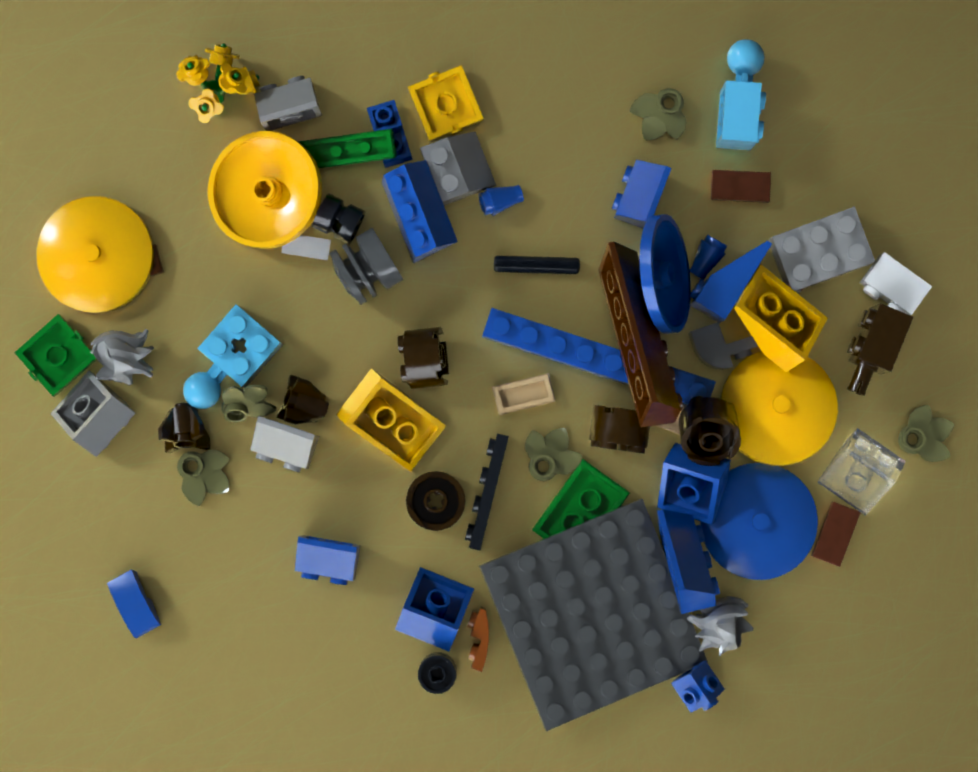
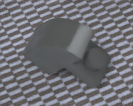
[688,322,757,370]

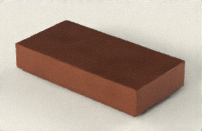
[711,170,771,203]
[811,501,861,567]

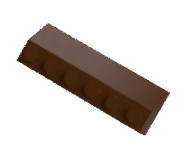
[598,241,683,428]

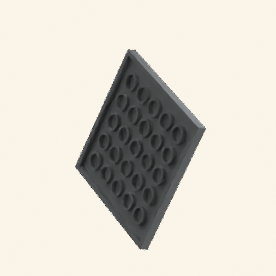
[479,499,708,731]

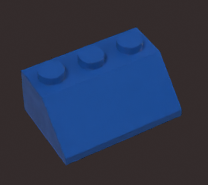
[382,160,458,263]
[657,509,720,614]

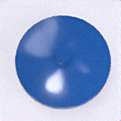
[639,214,691,334]
[700,463,818,580]

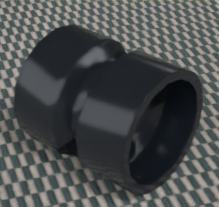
[312,193,366,245]
[418,652,457,694]

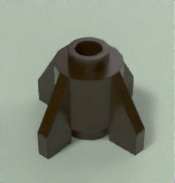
[276,375,329,425]
[158,403,210,454]

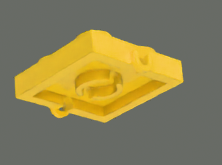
[408,65,484,142]

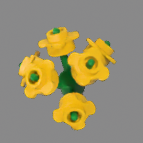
[176,43,260,123]

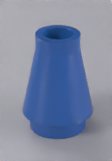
[478,185,524,216]
[689,234,727,280]

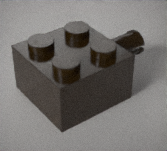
[847,303,913,396]

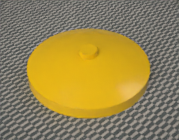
[208,131,322,249]
[37,196,154,313]
[720,351,838,466]

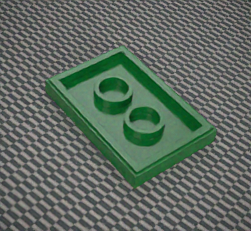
[532,459,630,539]

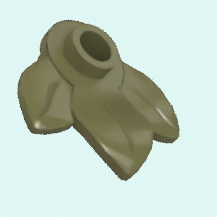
[630,88,686,141]
[221,384,277,422]
[898,405,954,462]
[525,428,582,481]
[177,450,229,506]

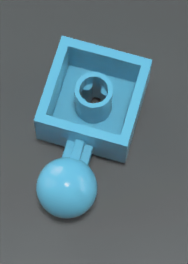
[716,39,766,151]
[183,304,284,409]

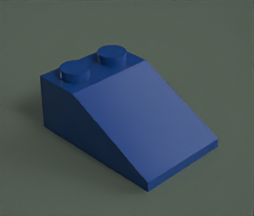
[689,241,772,324]

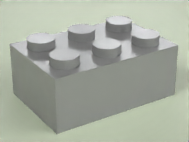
[768,206,875,292]

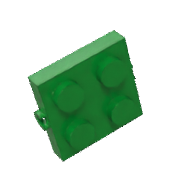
[14,314,97,397]

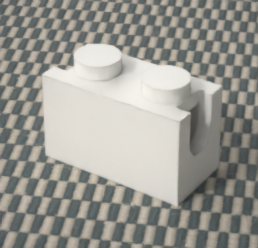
[859,252,932,315]

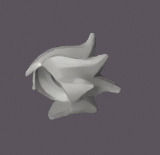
[90,329,154,385]
[687,596,754,656]

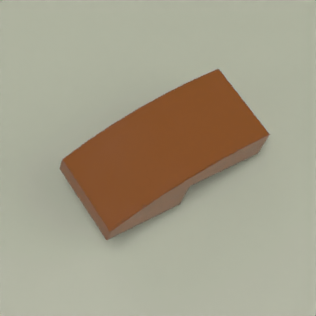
[467,606,489,672]

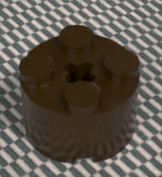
[398,327,449,389]
[678,396,741,466]
[589,405,650,454]
[406,471,466,531]

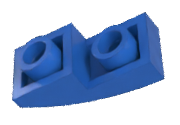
[367,100,413,168]
[107,569,161,639]

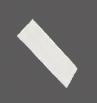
[281,235,331,261]

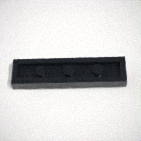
[465,433,509,551]

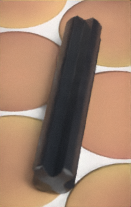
[494,256,580,274]

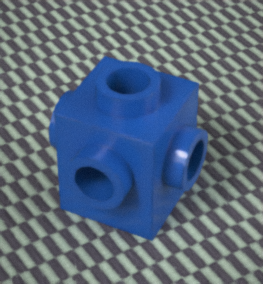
[671,660,725,713]

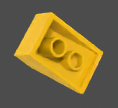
[734,264,828,372]
[336,368,446,472]

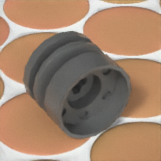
[329,228,403,305]

